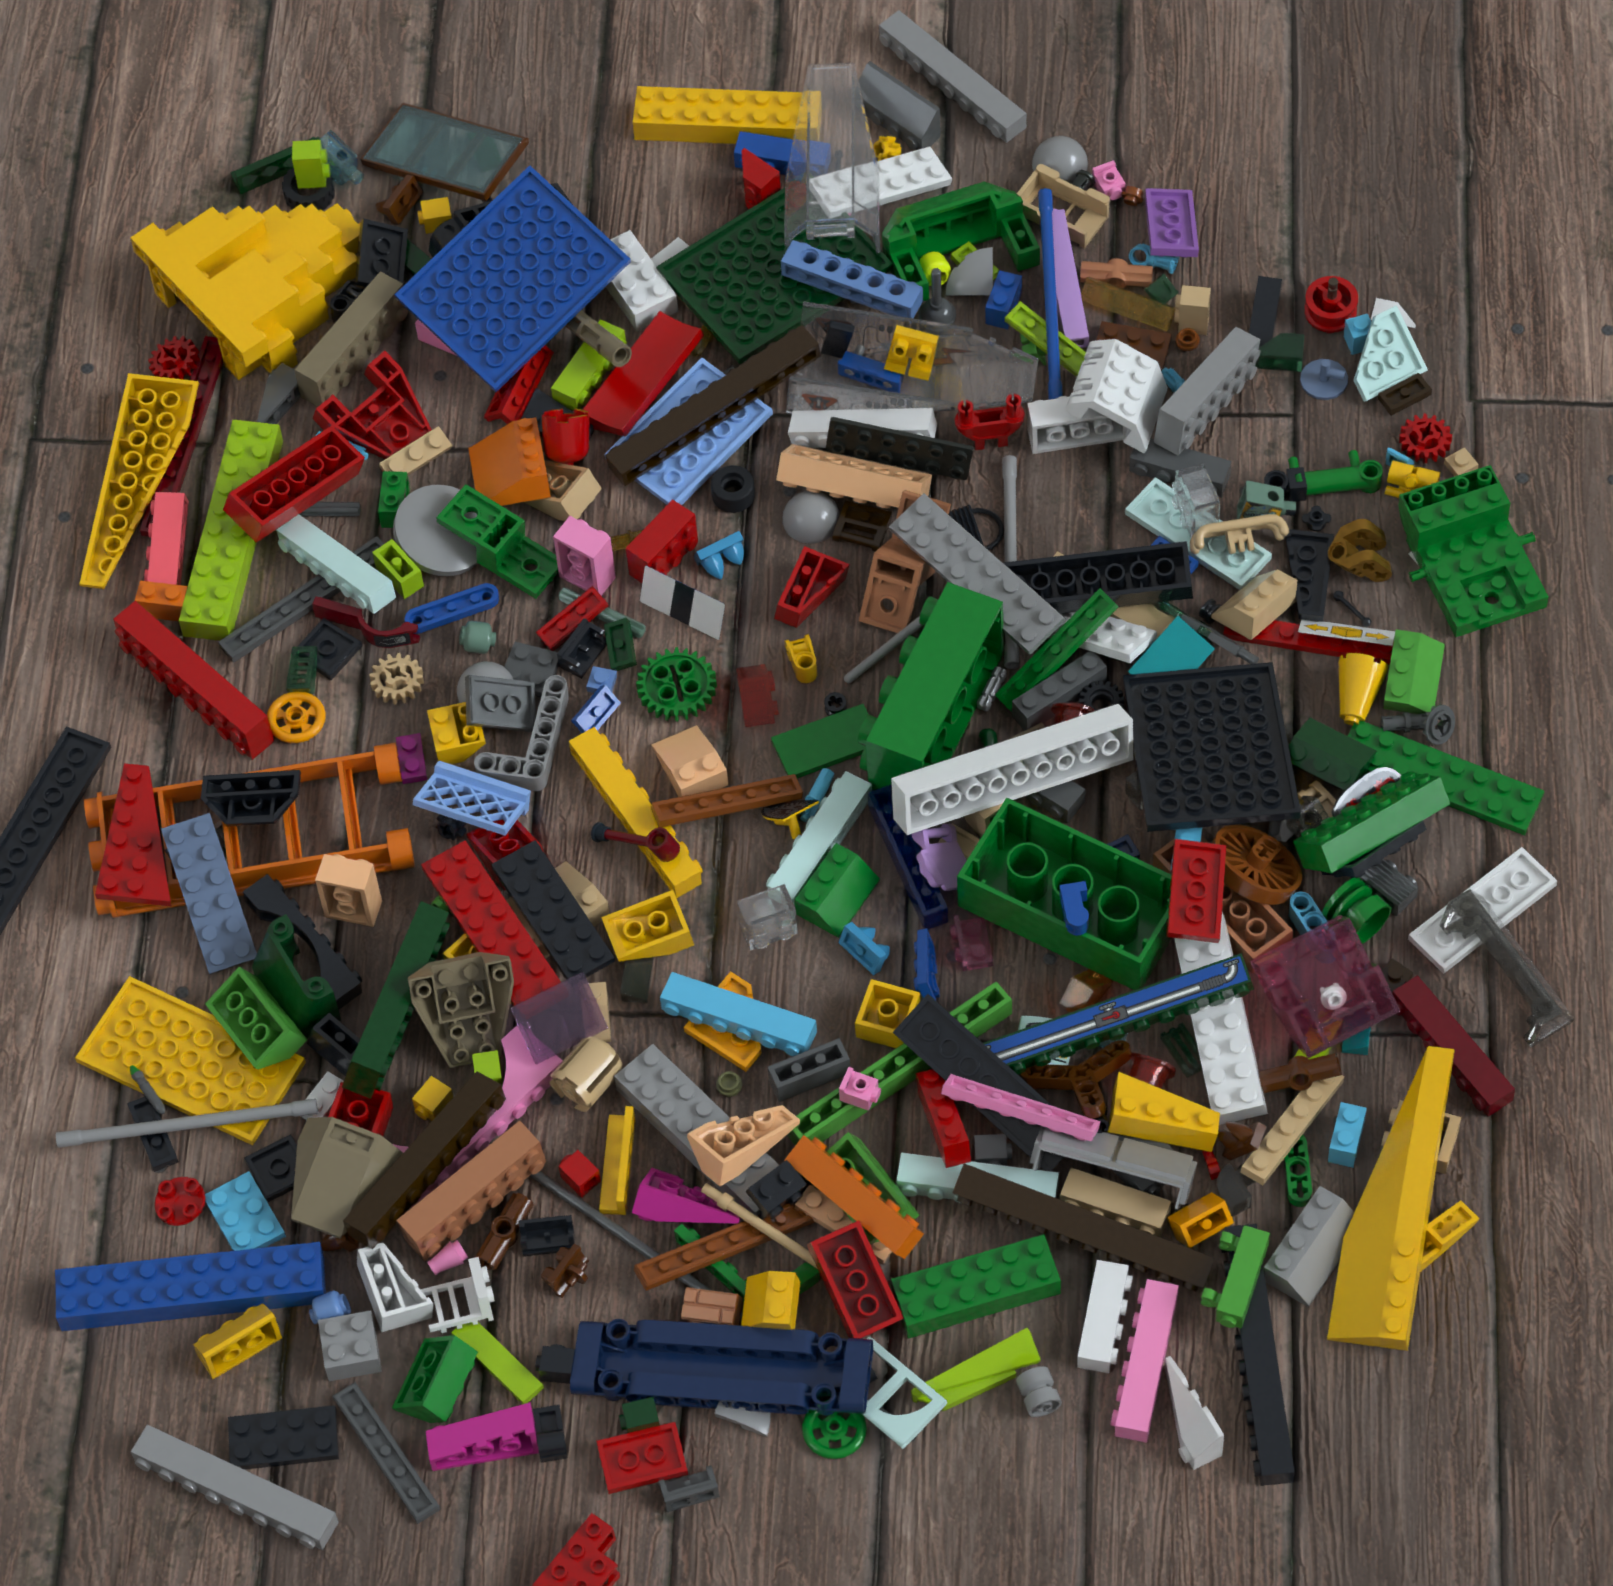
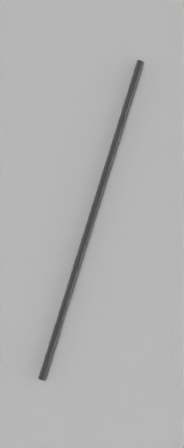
[530,1171,918,1442]

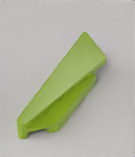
[911,1328,1041,1411]

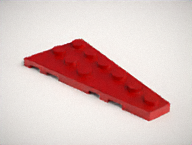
[95,763,172,907]

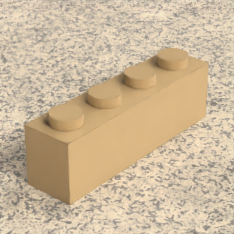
[1060,1168,1171,1238]

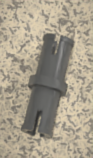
[1380,712,1427,733]

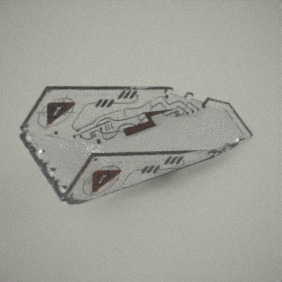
[786,301,1039,415]

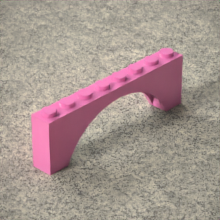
[393,1023,563,1207]

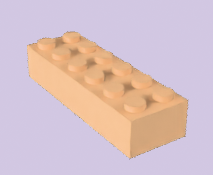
[776,444,932,508]

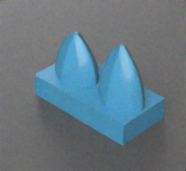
[693,531,744,580]
[838,922,890,975]

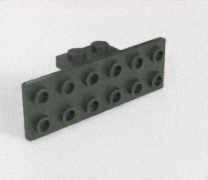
[825,417,974,480]

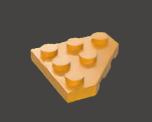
[684,971,762,1072]

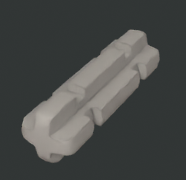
[977,667,1007,711]

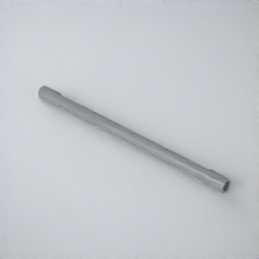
[1002,455,1019,669]
[56,1098,318,1148]

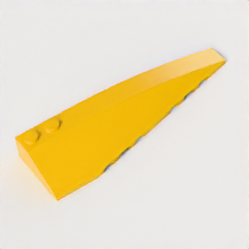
[79,373,199,589]

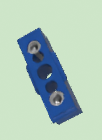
[838,345,904,394]

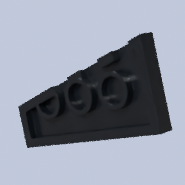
[1285,529,1334,622]

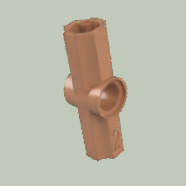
[1080,258,1153,290]

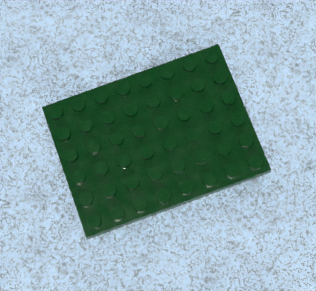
[656,173,893,364]

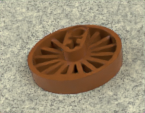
[1212,825,1302,905]

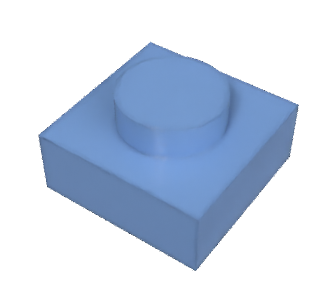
[586,666,617,693]

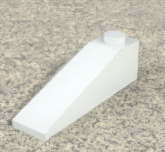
[1165,1356,1224,1470]

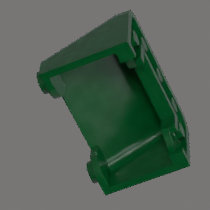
[252,914,341,1039]

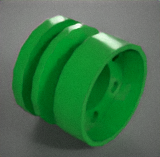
[1322,878,1391,946]

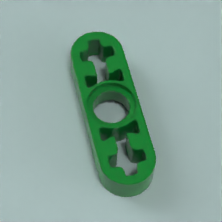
[1284,1135,1312,1207]

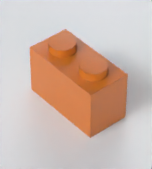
[135,581,188,621]

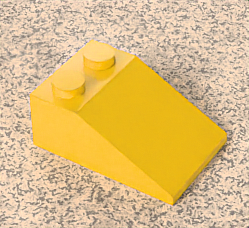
[601,890,694,962]

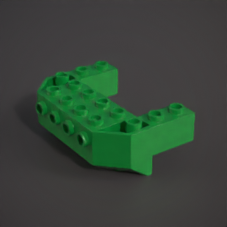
[882,181,1040,302]

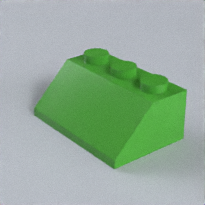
[1383,629,1445,714]

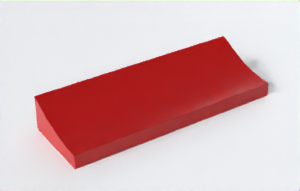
[583,311,704,437]

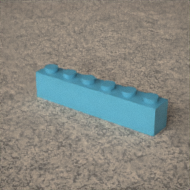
[660,972,817,1056]

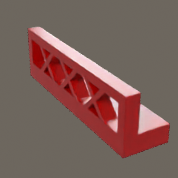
[484,345,554,424]

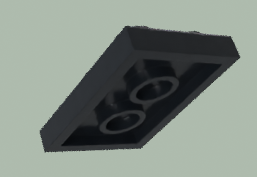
[355,218,408,287]

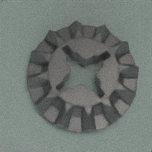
[1422,704,1455,745]

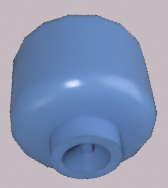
[309,1290,351,1324]

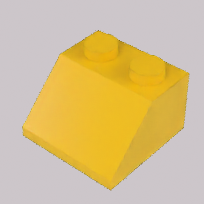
[741,1271,800,1330]

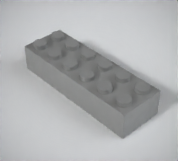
[1153,327,1261,455]

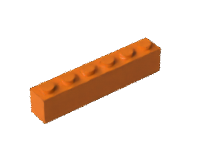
[785,1135,924,1259]

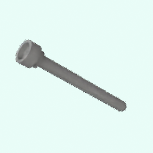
[844,607,923,683]

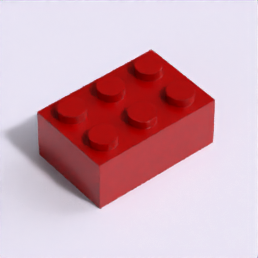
[625,499,698,583]

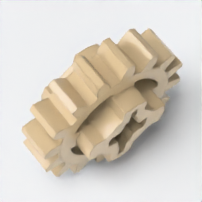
[370,653,424,705]

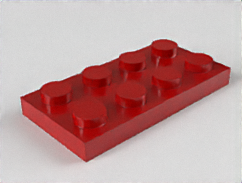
[1167,839,1226,943]

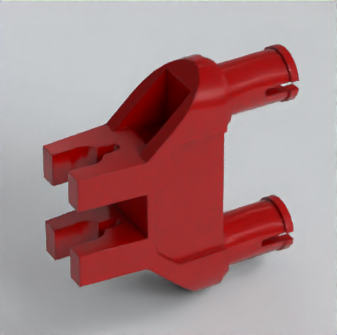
[955,394,1025,450]

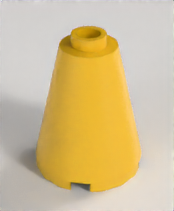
[1338,653,1388,726]

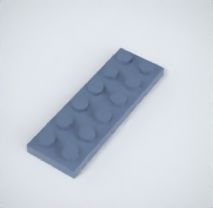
[161,813,257,974]

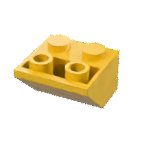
[427,702,486,764]

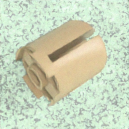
[549,1037,622,1112]

